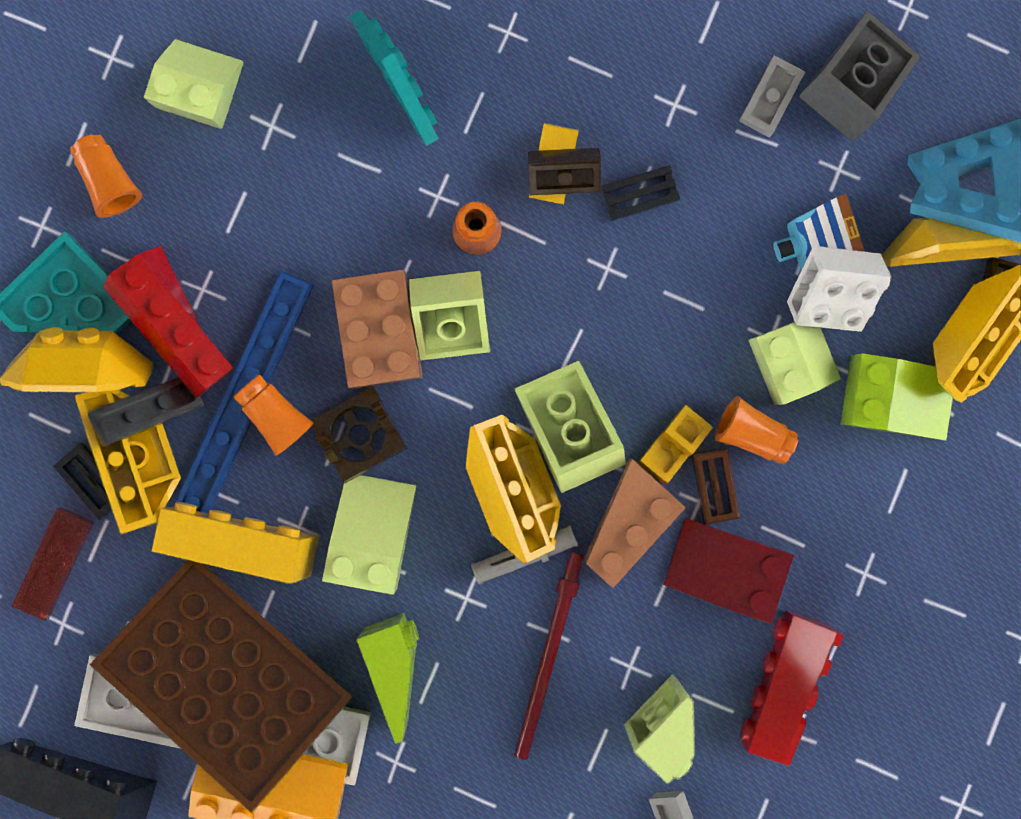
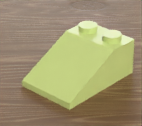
[515,361,626,493]
[322,475,417,595]

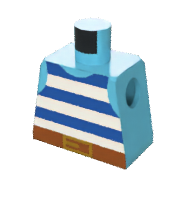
[773,194,865,271]

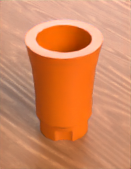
[70,134,142,218]
[452,202,501,255]
[233,374,314,456]
[715,396,799,465]

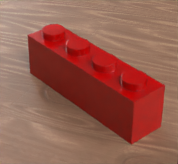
[103,246,233,398]
[740,610,844,766]

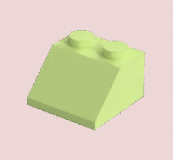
[144,39,244,129]
[409,271,490,361]
[748,322,841,405]

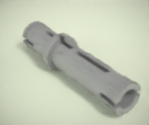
[471,525,578,585]

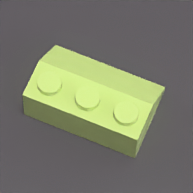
[624,674,694,784]

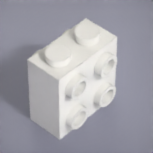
[787,246,891,332]

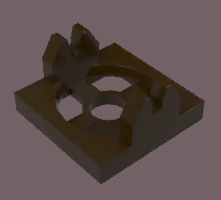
[311,386,408,483]

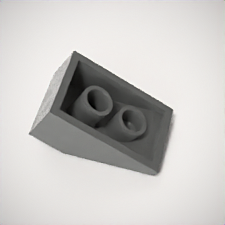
[799,11,921,142]

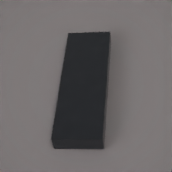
[87,377,204,448]

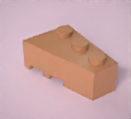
[584,458,686,588]

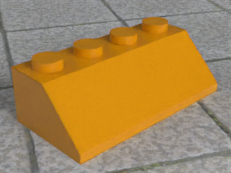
[188,754,348,819]

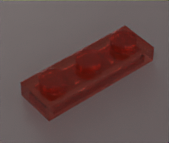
[12,507,94,621]

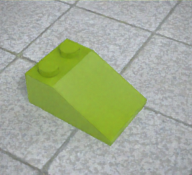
[840,353,953,441]
[357,613,419,744]

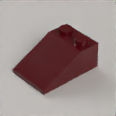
[663,518,794,624]

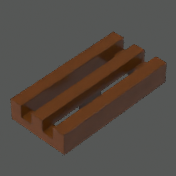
[691,448,740,525]

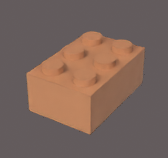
[332,269,423,389]

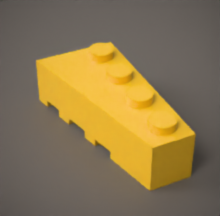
[152,502,320,584]

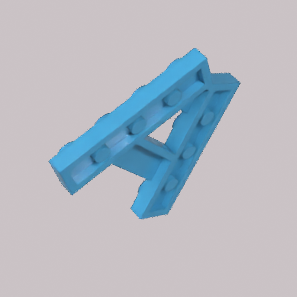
[907,119,1021,243]

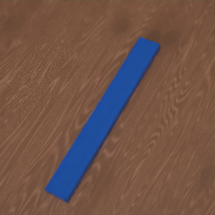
[172,270,314,513]

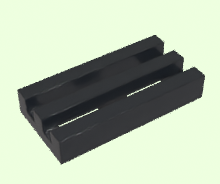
[602,165,680,221]
[53,443,112,520]

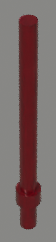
[514,551,584,760]

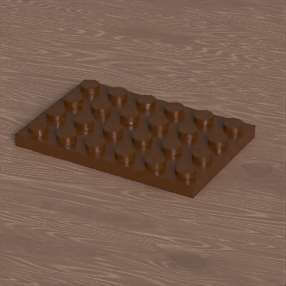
[89,560,353,813]

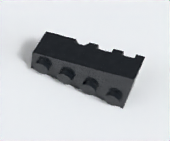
[0,738,157,819]

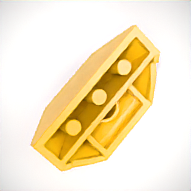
[881,217,1021,267]
[933,264,1021,402]
[0,327,154,392]
[75,390,181,535]
[466,415,561,563]

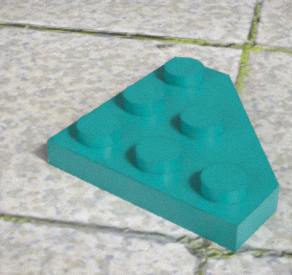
[349,9,439,146]
[0,231,131,334]

